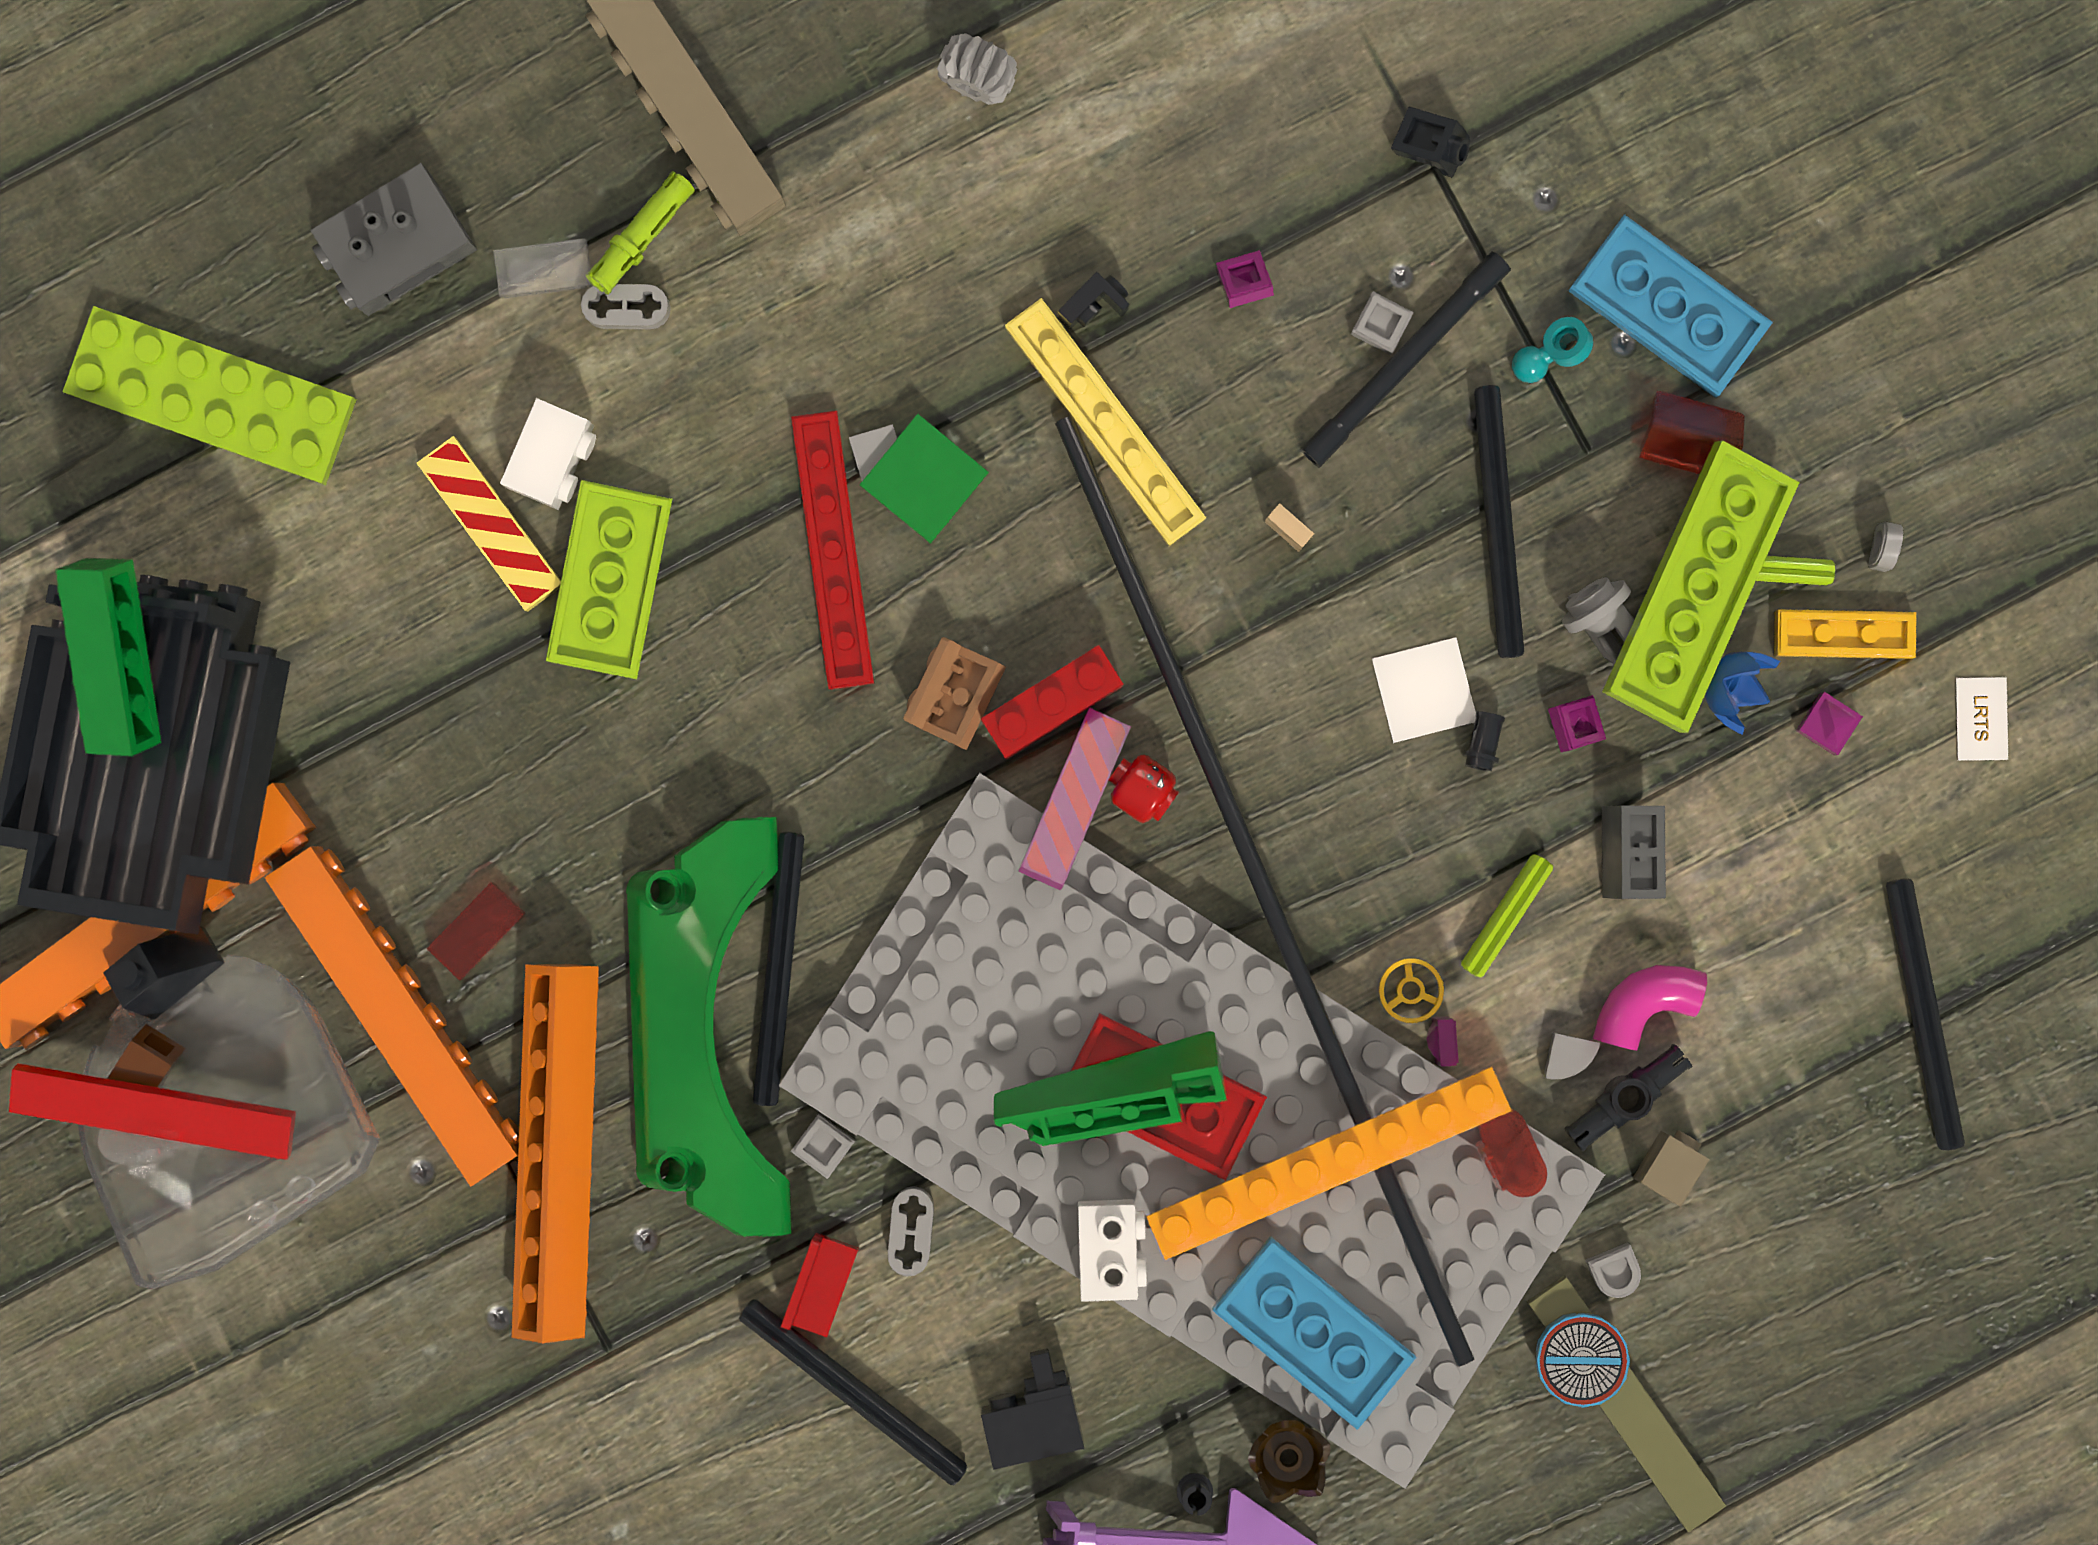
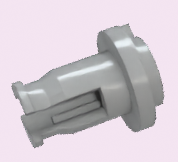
[1562,577,1634,665]

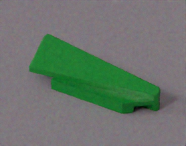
[994,1031,1227,1146]

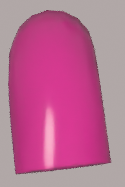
[1593,965,1707,1051]

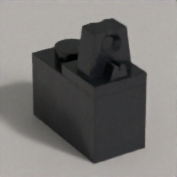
[981,1348,1084,1470]

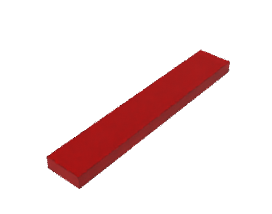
[791,410,875,690]
[9,1063,296,1160]

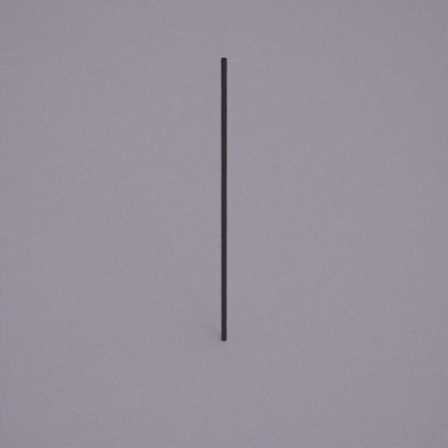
[1055,416,1475,1367]

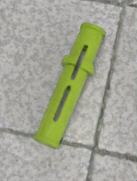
[586,171,695,295]

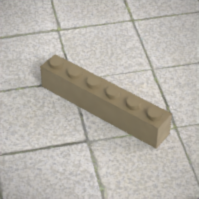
[585,0,786,237]

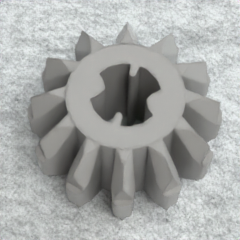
[937,33,1017,105]

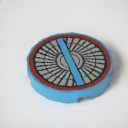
[1535,1313,1630,1408]

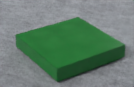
[859,414,989,544]

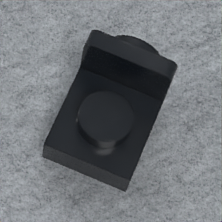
[1391,106,1470,178]
[1057,272,1130,330]

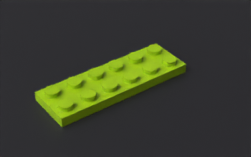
[62,306,357,485]
[1602,440,1800,733]

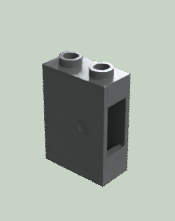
[310,163,477,316]

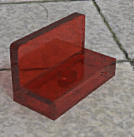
[1639,391,1745,474]

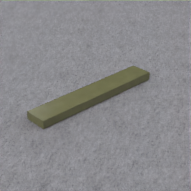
[1526,1276,1726,1533]

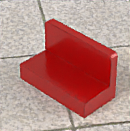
[781,1233,859,1337]

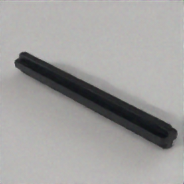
[1474,385,1525,658]
[753,832,804,1106]
[1886,878,1965,1151]
[739,1299,967,1486]

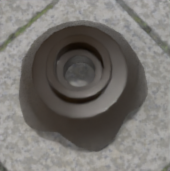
[1248,1420,1331,1503]

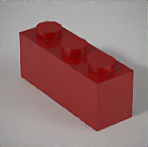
[981,645,1124,759]

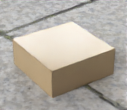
[1265,503,1314,552]

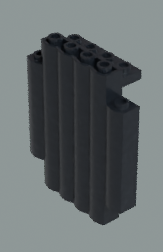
[0,575,291,934]

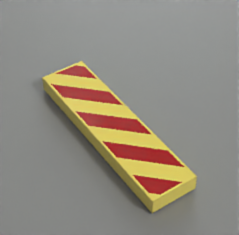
[417,436,561,612]

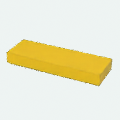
[1774,609,1916,659]

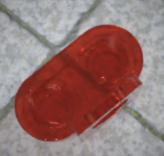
[1475,1109,1547,1197]

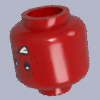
[1108,754,1179,823]

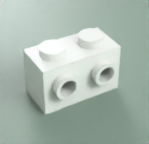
[500,398,596,510]
[1078,1199,1147,1301]

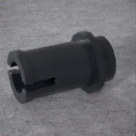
[1463,711,1505,772]
[1177,1473,1213,1516]

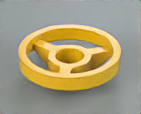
[1378,958,1444,1023]

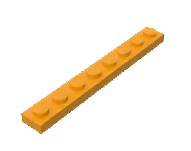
[1146,1066,1512,1260]

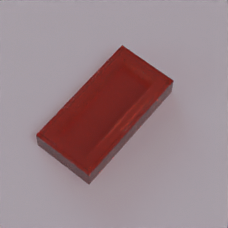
[427,882,526,981]

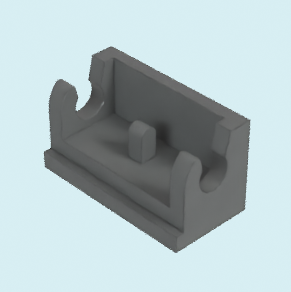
[1602,806,1666,899]

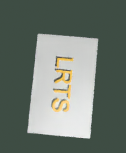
[1956,677,2008,761]

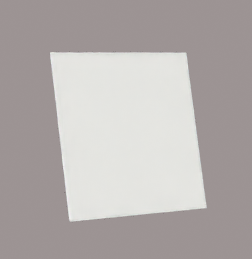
[1372,637,1476,743]

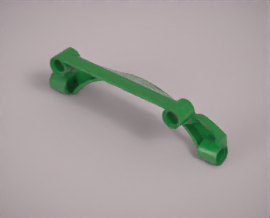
[626,817,792,1237]

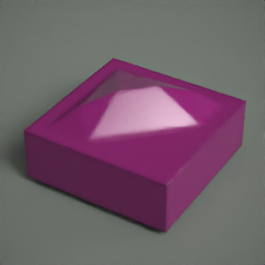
[1216,250,1274,308]
[1796,692,1863,756]
[1548,695,1606,753]
[1426,1016,1459,1067]

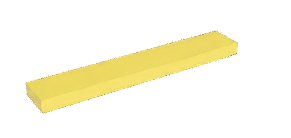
[1005,298,1206,546]

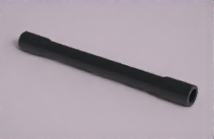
[1300,251,1511,468]

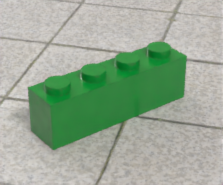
[55,558,161,756]

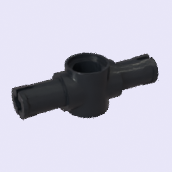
[1564,1044,1693,1152]

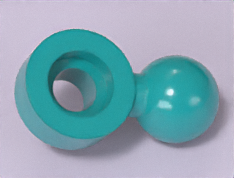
[1512,317,1593,383]

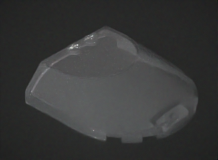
[78,954,380,1290]

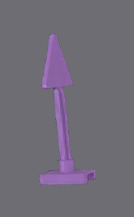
[1043,1488,1317,1545]

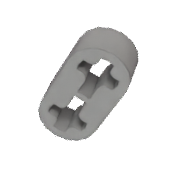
[581,284,671,329]
[888,1186,934,1277]

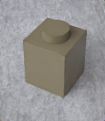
[1633,1130,1710,1207]

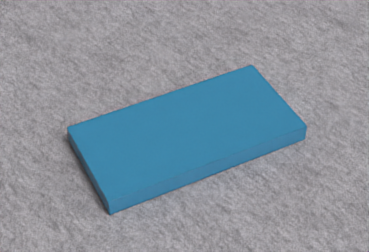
[1568,214,1773,398]
[1211,1236,1417,1430]

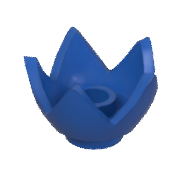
[1705,652,1780,735]

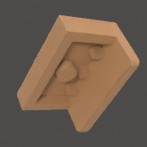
[904,637,1006,750]

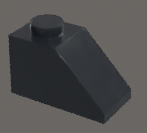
[103,926,225,1020]

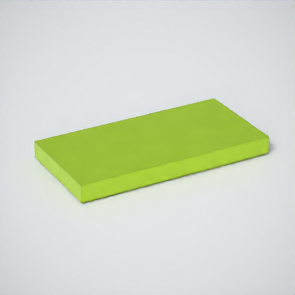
[545,480,672,679]

